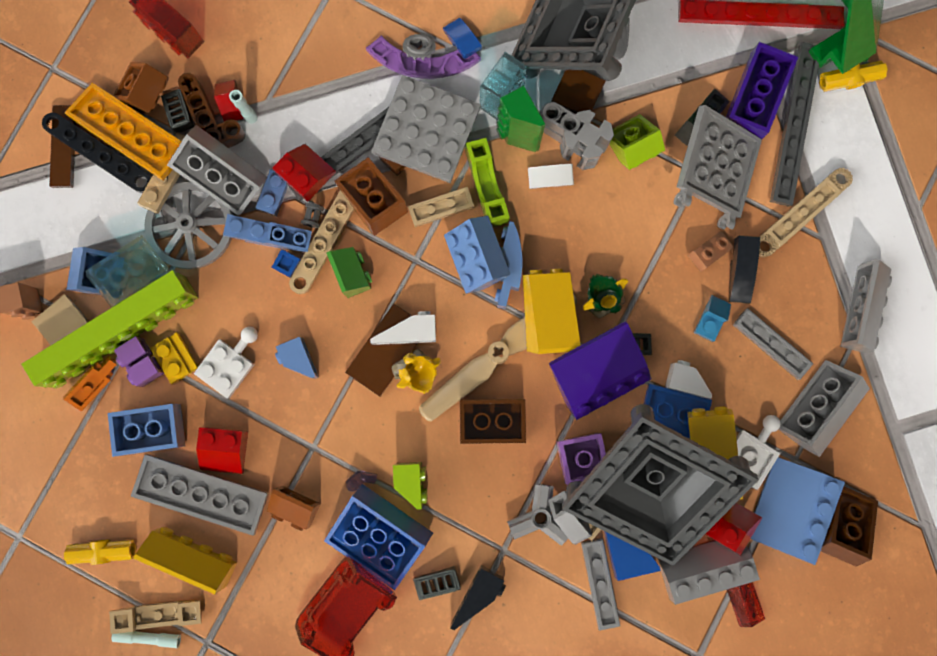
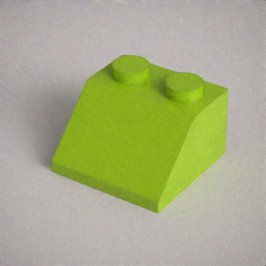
[610,114,665,170]

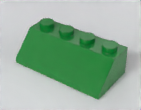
[496,86,545,152]

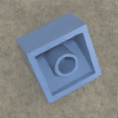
[66,247,125,297]

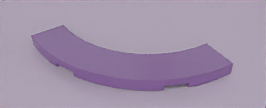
[366,35,481,79]

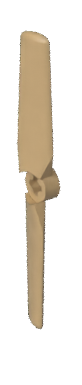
[419,293,577,422]

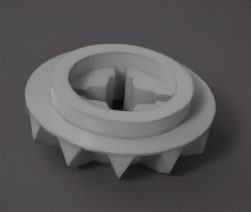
[403,34,436,60]

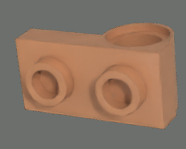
[688,231,734,272]

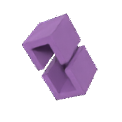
[114,336,165,387]

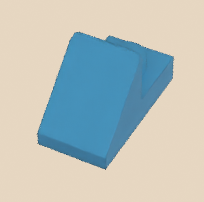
[693,295,731,342]

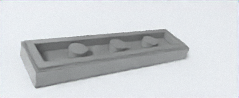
[733,308,813,380]
[581,538,620,631]

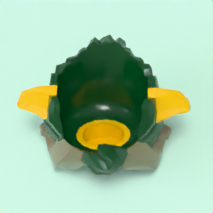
[583,274,628,318]

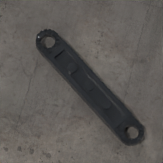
[42,113,151,193]

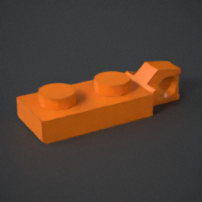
[63,356,117,411]

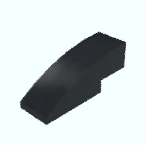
[729,235,760,304]

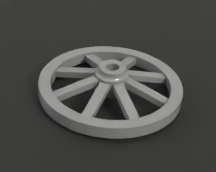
[144,182,233,269]

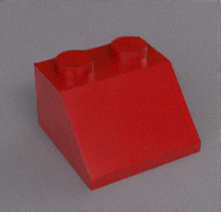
[272,144,336,202]
[196,427,248,474]
[705,503,762,556]

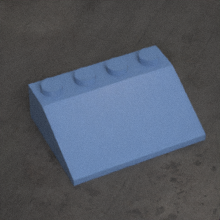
[751,457,845,565]

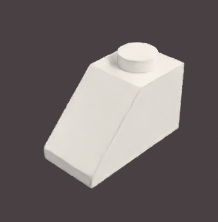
[665,360,712,399]

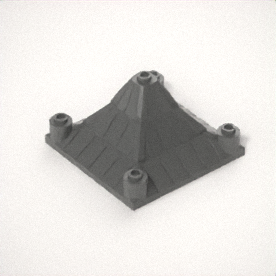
[507,0,636,81]
[562,404,759,566]

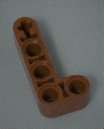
[178,73,246,148]

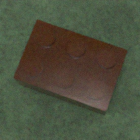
[460,399,526,444]

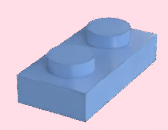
[255,169,288,217]

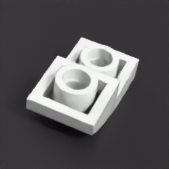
[528,164,574,189]

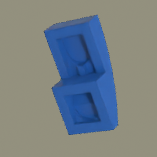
[443,18,482,60]

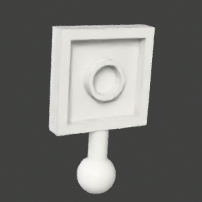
[194,326,258,399]
[736,415,781,490]

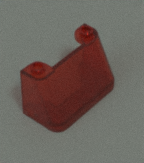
[295,556,397,656]

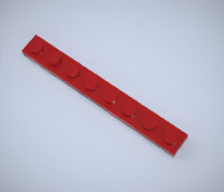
[678,0,844,29]

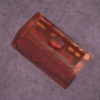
[727,582,765,628]

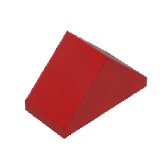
[214,79,244,121]

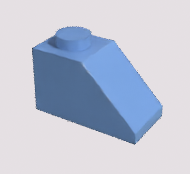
[275,337,319,379]

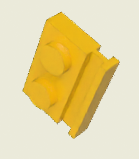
[150,332,199,385]

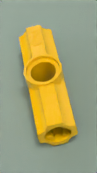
[819,60,888,92]
[64,539,136,565]

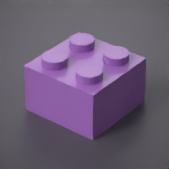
[556,433,606,485]

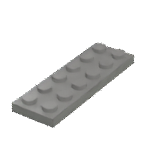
[131,454,269,536]

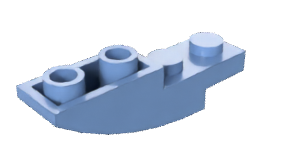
[223,214,312,252]
[494,221,522,309]

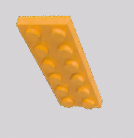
[65,83,182,181]

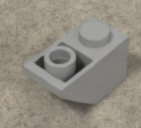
[548,491,592,545]

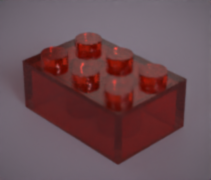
[129,0,204,59]

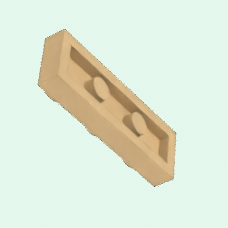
[408,187,474,227]

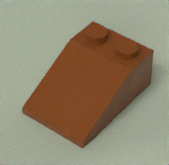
[334,157,408,236]

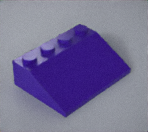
[549,321,651,420]

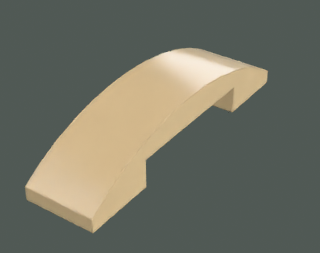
[109,600,202,634]

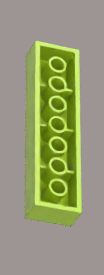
[21,270,199,389]

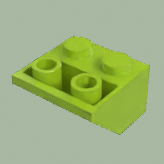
[393,462,428,509]

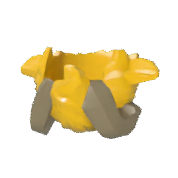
[392,349,441,394]

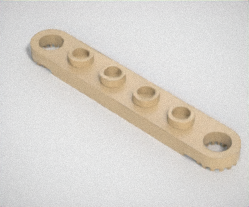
[759,168,853,258]
[289,190,354,294]

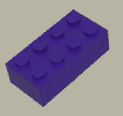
[726,42,798,139]

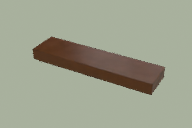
[49,105,76,188]

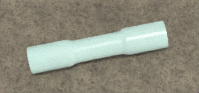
[229,90,257,124]
[111,631,181,648]

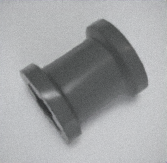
[301,203,324,228]

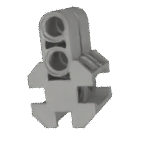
[541,102,614,170]

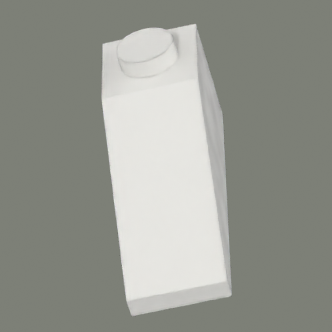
[370,311,436,345]

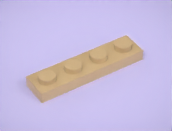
[137,133,185,214]

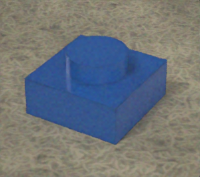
[271,249,301,278]

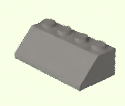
[167,125,267,216]
[840,259,892,353]
[778,360,870,457]
[657,540,760,605]

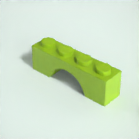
[465,138,510,227]

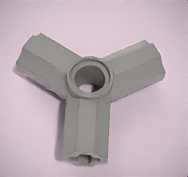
[507,484,568,546]

